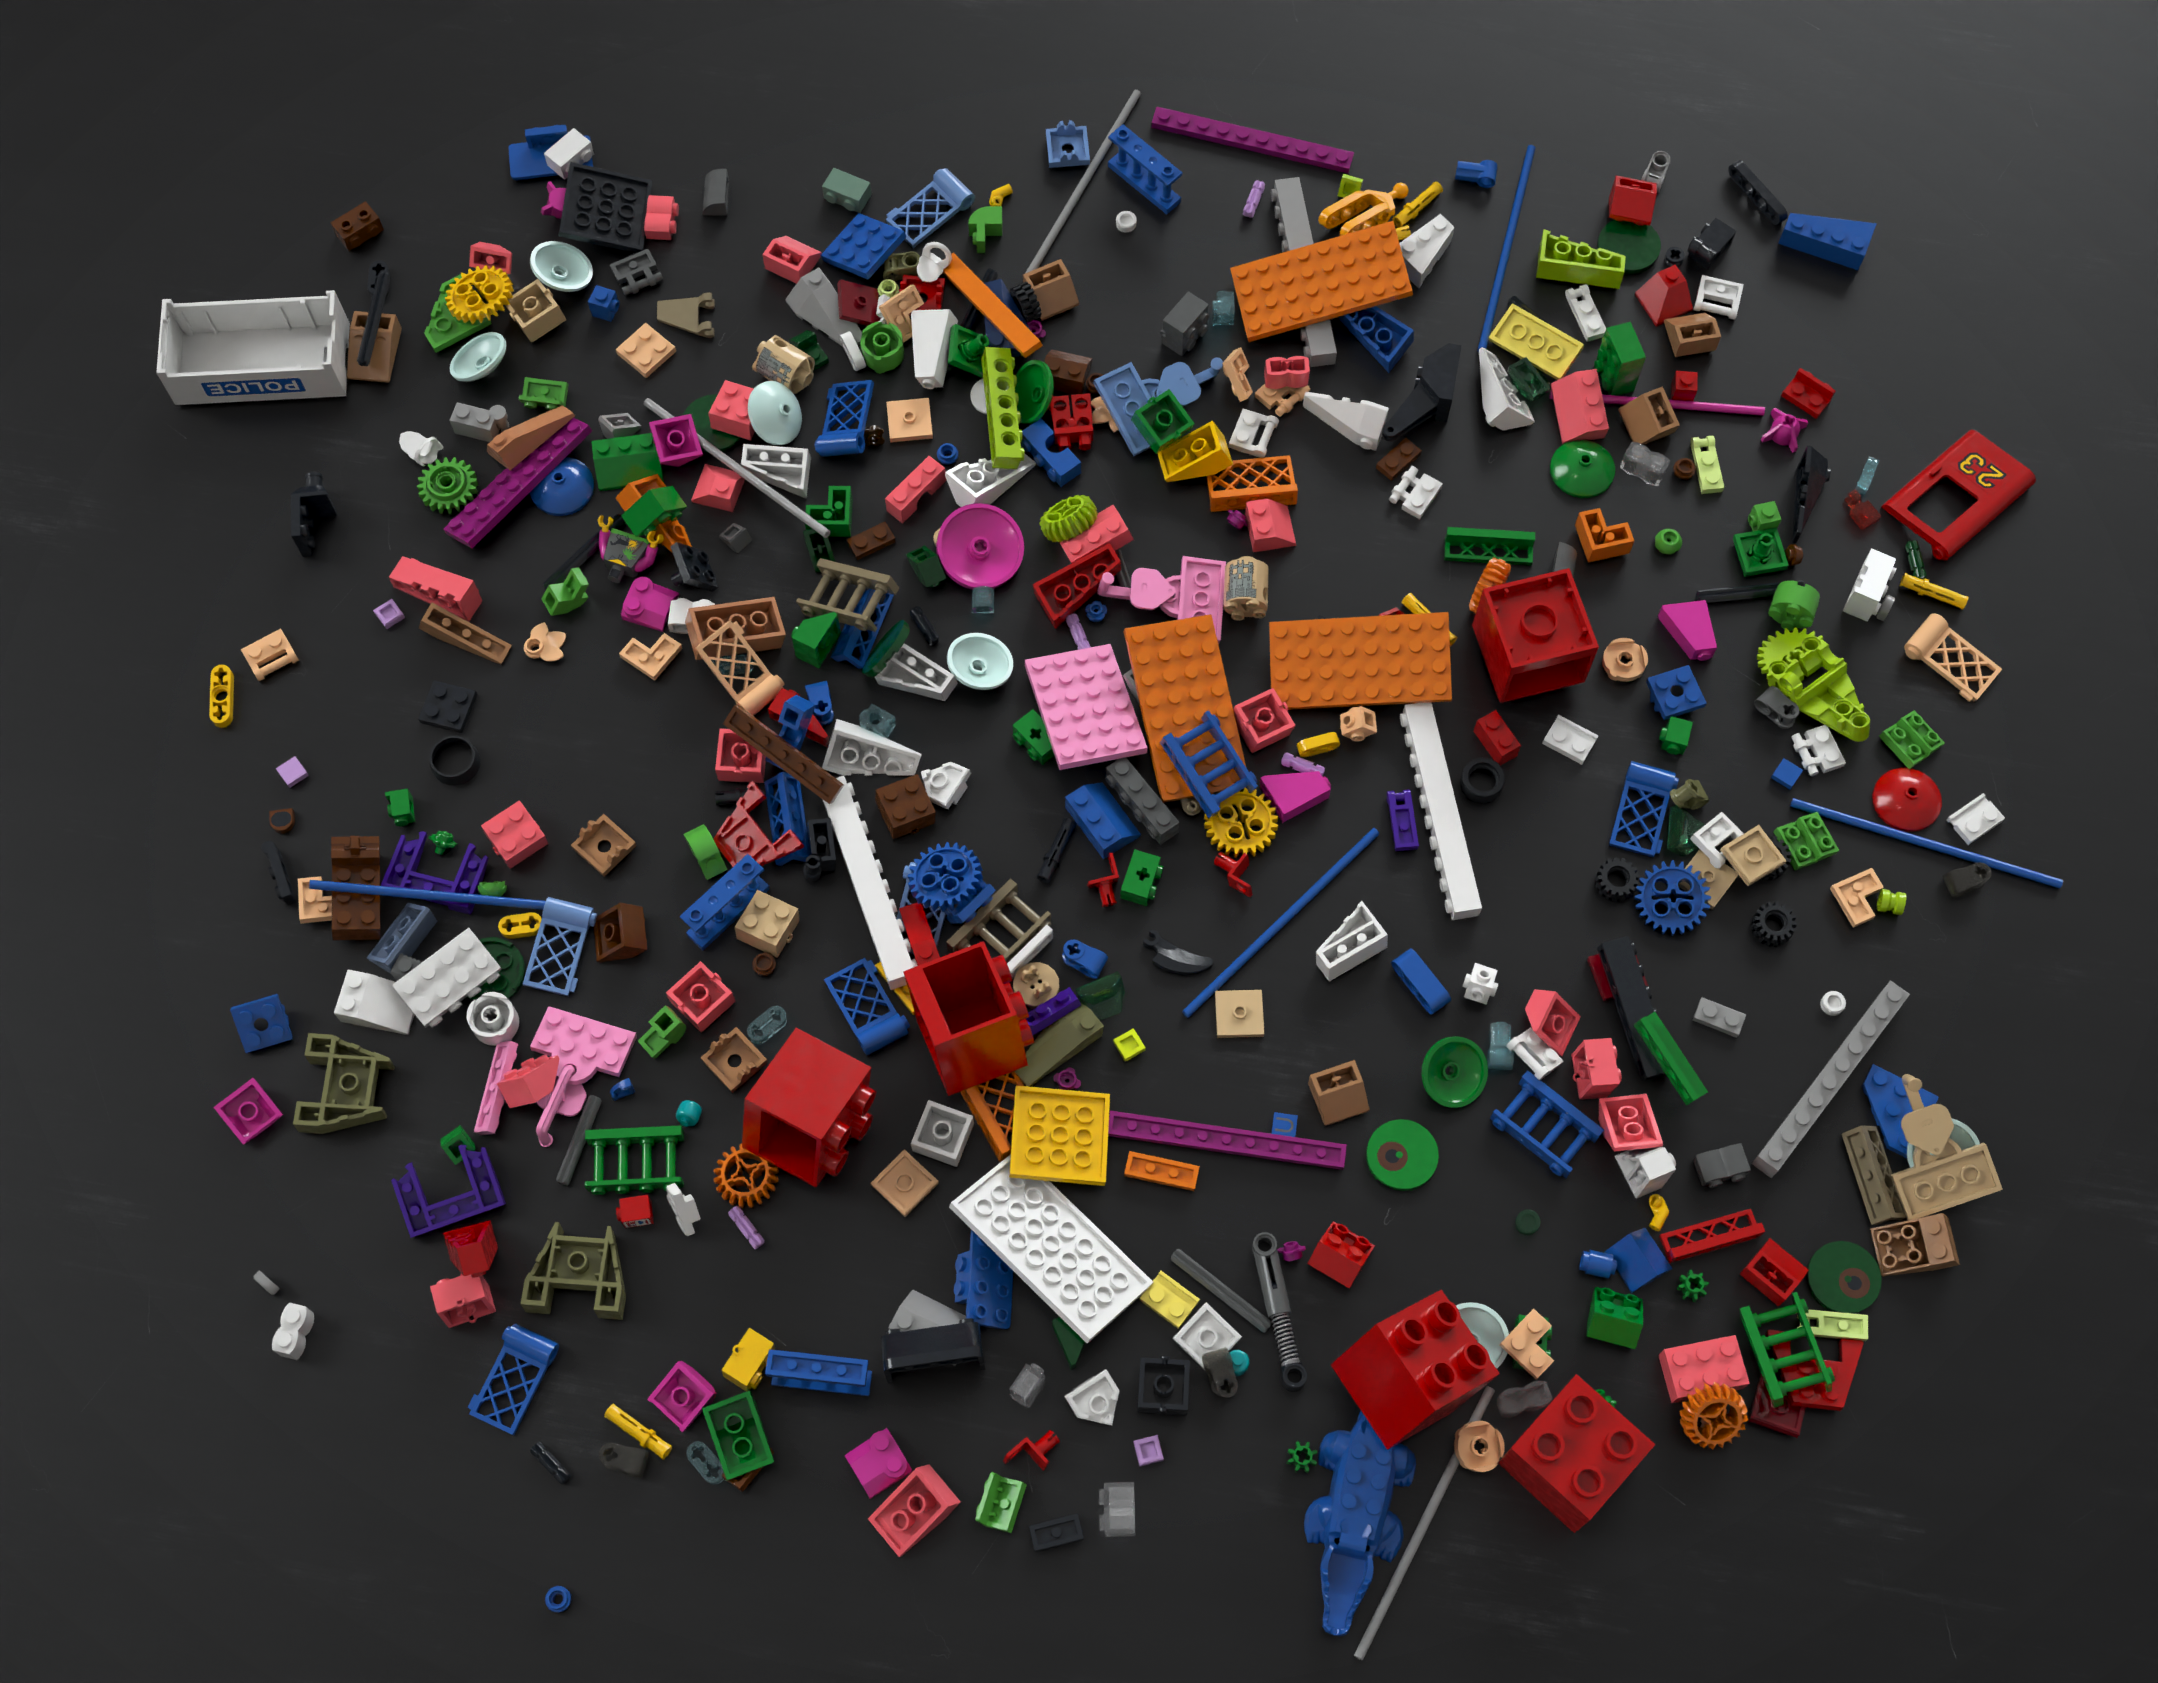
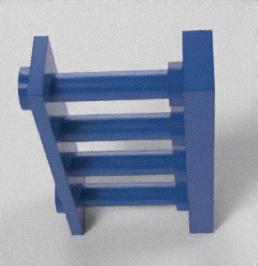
[1108,124,1183,215]
[1160,710,1258,818]
[680,854,770,950]
[1490,1070,1604,1178]
[765,1349,872,1396]

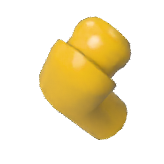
[989,184,1013,206]
[1649,1194,1669,1232]

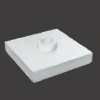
[1172,1302,1242,1373]

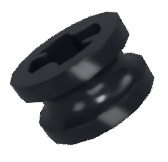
[1664,247,1685,267]

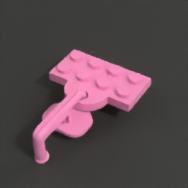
[1097,556,1226,644]
[530,1006,637,1147]

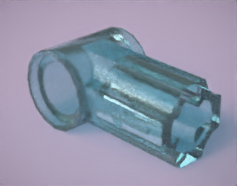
[1487,1022,1514,1070]

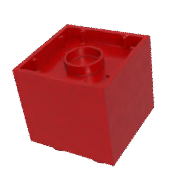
[1472,568,1599,703]
[903,941,1034,1096]
[742,1028,876,1187]
[1331,1289,1500,1450]
[1498,1374,1655,1533]

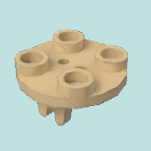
[1013,962,1059,1009]

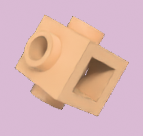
[1340,706,1377,741]

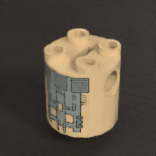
[752,335,815,394]
[1223,556,1269,620]

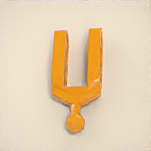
[1318,182,1409,236]

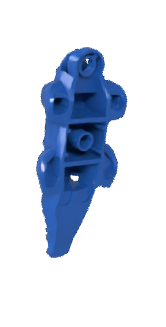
[1304,1411,1416,1636]

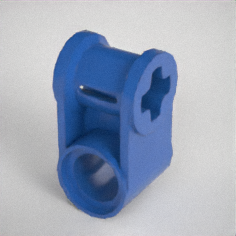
[805,681,834,726]
[1062,939,1108,979]

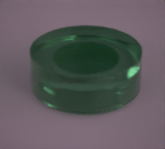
[1515,1210,1541,1235]

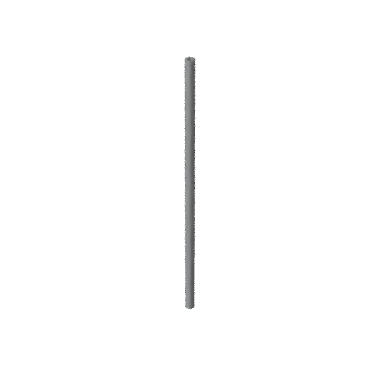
[1026,90,1141,273]
[644,398,830,538]
[1354,1386,1495,1661]

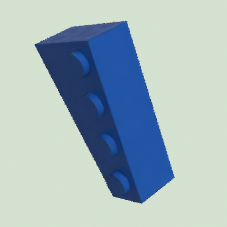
[1778,213,1877,270]
[1337,306,1414,373]

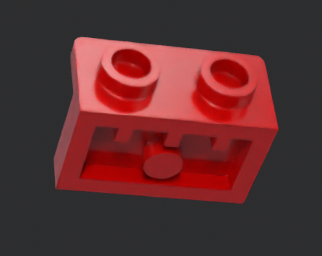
[1781,368,1836,419]

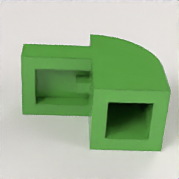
[968,206,1003,253]
[542,567,589,616]
[683,824,727,880]
[638,1005,686,1059]

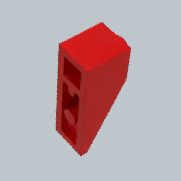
[768,688,829,748]
[899,902,940,966]

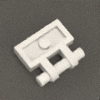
[1389,466,1443,519]
[1791,725,1846,776]

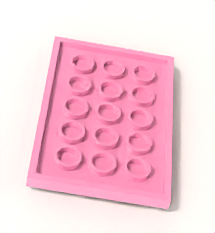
[1025,644,1147,770]

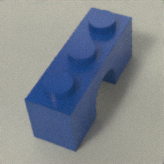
[1020,418,1081,487]
[765,695,816,770]

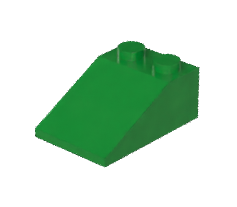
[702,1390,774,1480]

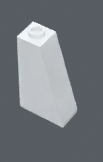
[911,309,958,389]

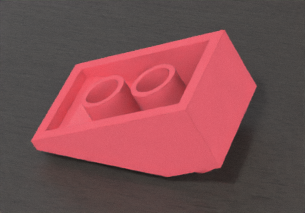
[1598,1094,1663,1152]
[868,1464,961,1557]

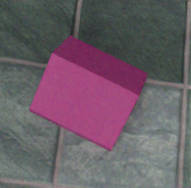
[649,414,703,467]

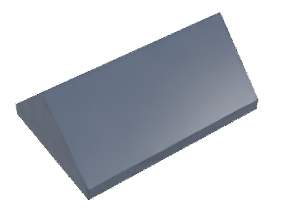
[367,903,437,973]

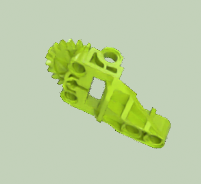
[1757,627,1870,742]

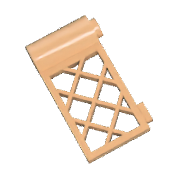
[1904,614,2002,702]
[695,621,785,716]

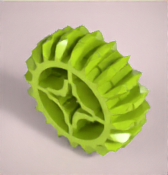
[1040,495,1098,542]

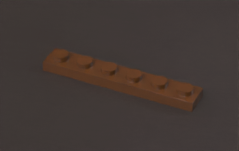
[723,705,844,804]

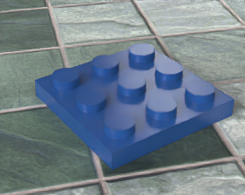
[820,213,907,279]

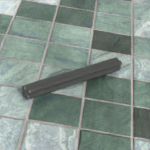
[1171,1249,1272,1333]

